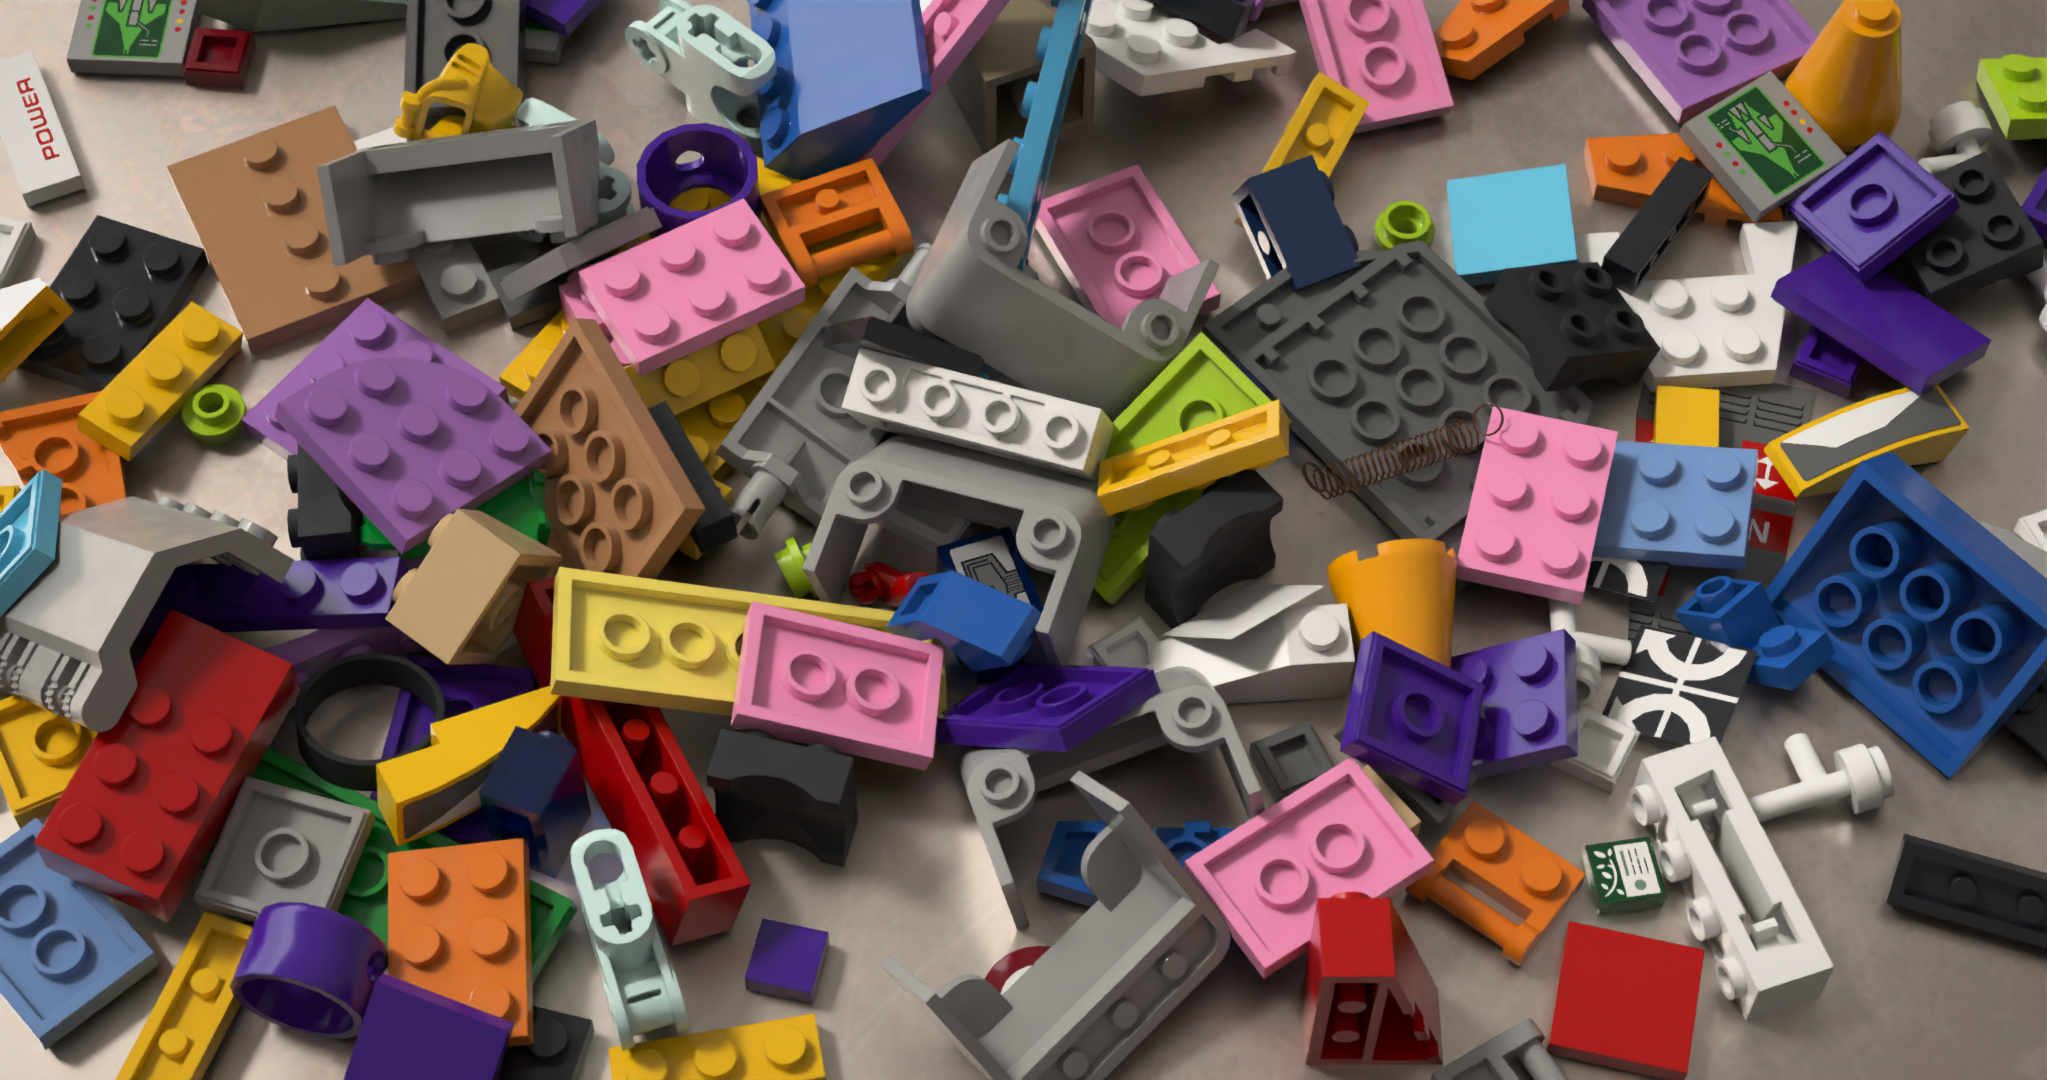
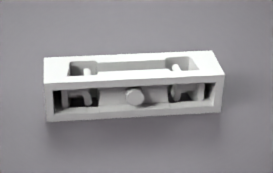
[841,347,1115,483]
[1630,736,1834,1020]

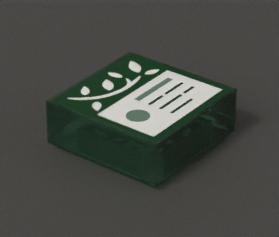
[1581,836,1667,916]

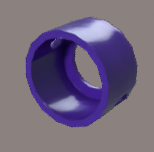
[637,123,761,239]
[229,902,388,1039]

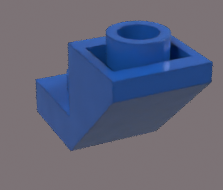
[886,571,1041,671]
[1675,576,1835,690]

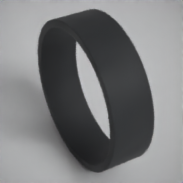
[295,653,445,791]

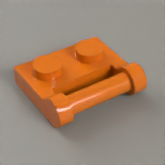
[760,158,915,289]
[1405,800,1586,966]

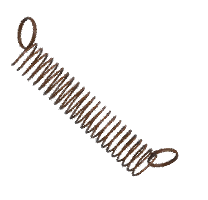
[1302,403,1504,500]

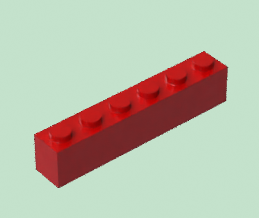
[512,576,751,946]

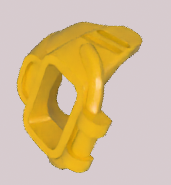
[393,43,523,141]

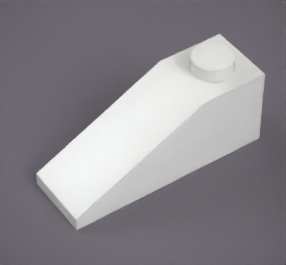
[1146,603,1355,704]

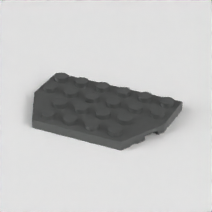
[1202,241,1594,593]

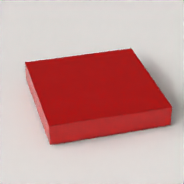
[1546,921,1705,1080]

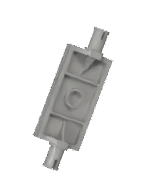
[715,243,932,540]

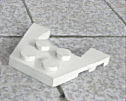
[1085,0,1297,97]
[1574,221,1798,392]

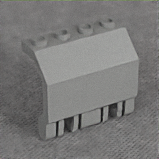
[0,494,294,732]

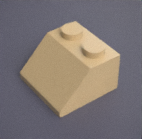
[385,508,563,665]

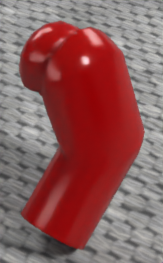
[848,561,930,608]

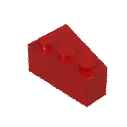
[1301,891,1444,1065]

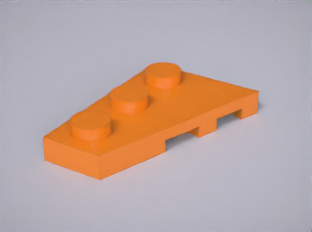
[1433,0,1570,80]
[1584,133,1784,226]
[0,391,129,516]

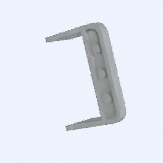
[317,119,599,266]
[906,138,1220,422]
[802,435,1117,665]
[959,666,1265,929]
[880,770,1230,1080]

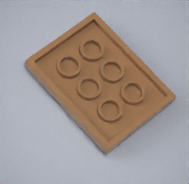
[167,105,423,354]
[514,318,706,579]

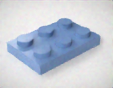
[1592,441,1759,570]
[0,817,160,1050]

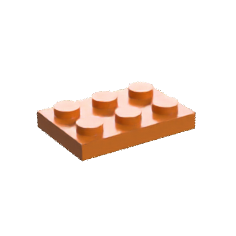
[388,838,534,1047]

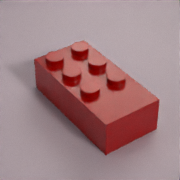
[33,609,300,923]

